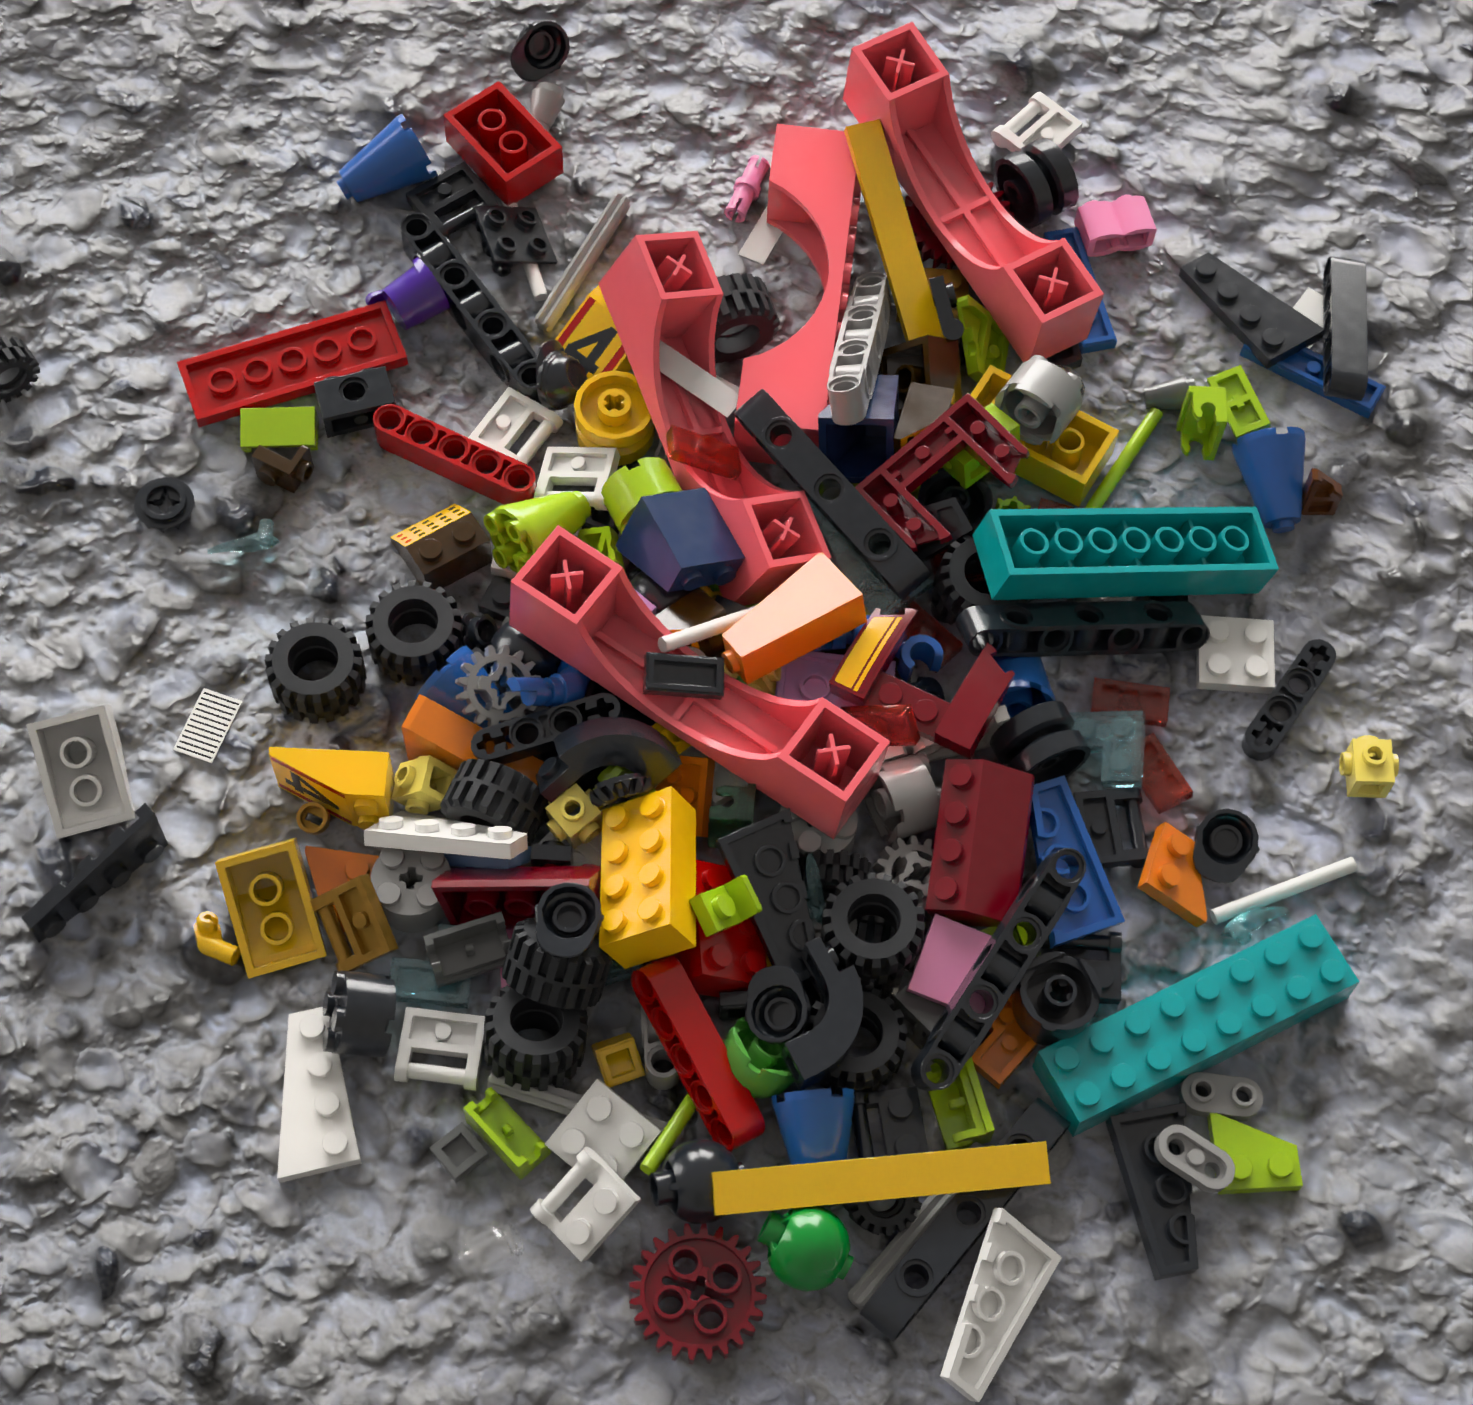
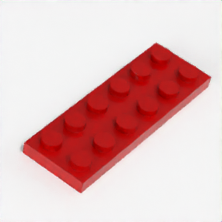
[177,300,408,428]

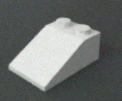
[26,704,135,839]

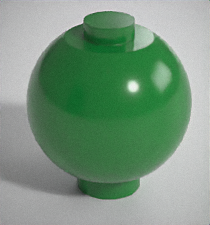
[757,1206,854,1291]

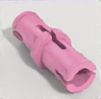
[724,155,770,223]

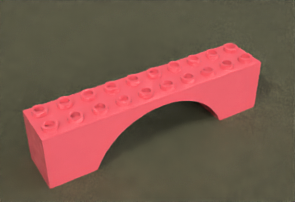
[842,22,1104,363]
[734,124,861,465]
[598,231,832,606]
[509,525,890,840]

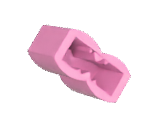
[1074,195,1157,257]

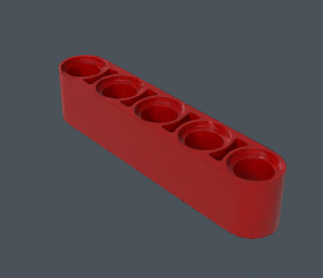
[373,404,536,505]
[631,955,765,1152]

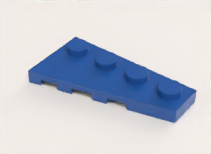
[1030,775,1125,949]

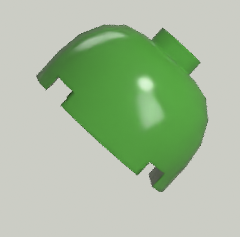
[723,1017,795,1099]

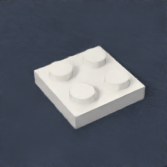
[1196,615,1275,694]
[545,1079,662,1185]

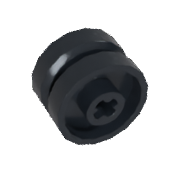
[993,137,1079,229]
[990,701,1091,785]

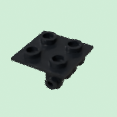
[473,206,558,277]

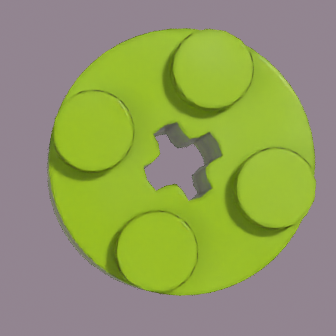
[601,457,683,534]

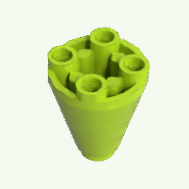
[483,491,591,573]

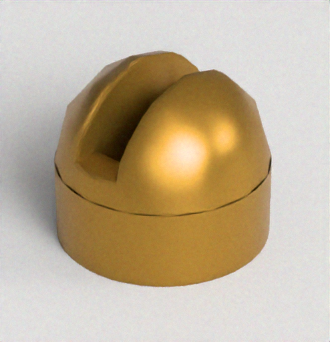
[296,802,330,835]

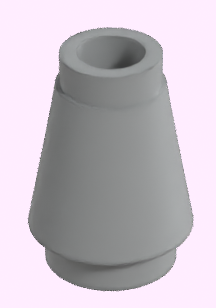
[530,82,565,132]

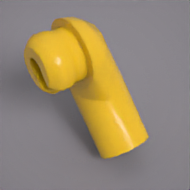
[194,912,241,966]

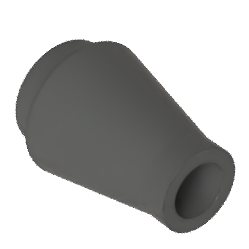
[1143,375,1196,410]

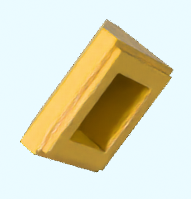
[591,1032,645,1088]

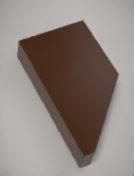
[1301,468,1343,515]

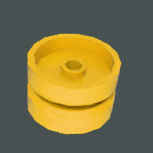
[574,370,655,466]

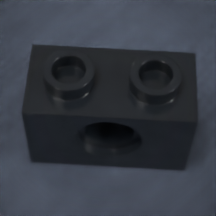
[314,366,396,438]

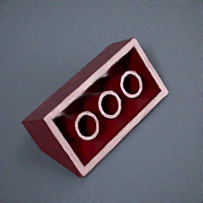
[925,759,1035,928]
[431,863,601,929]

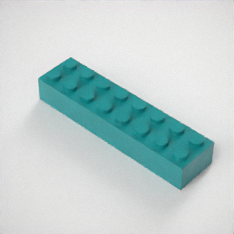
[972,506,1279,600]
[1032,914,1360,1137]

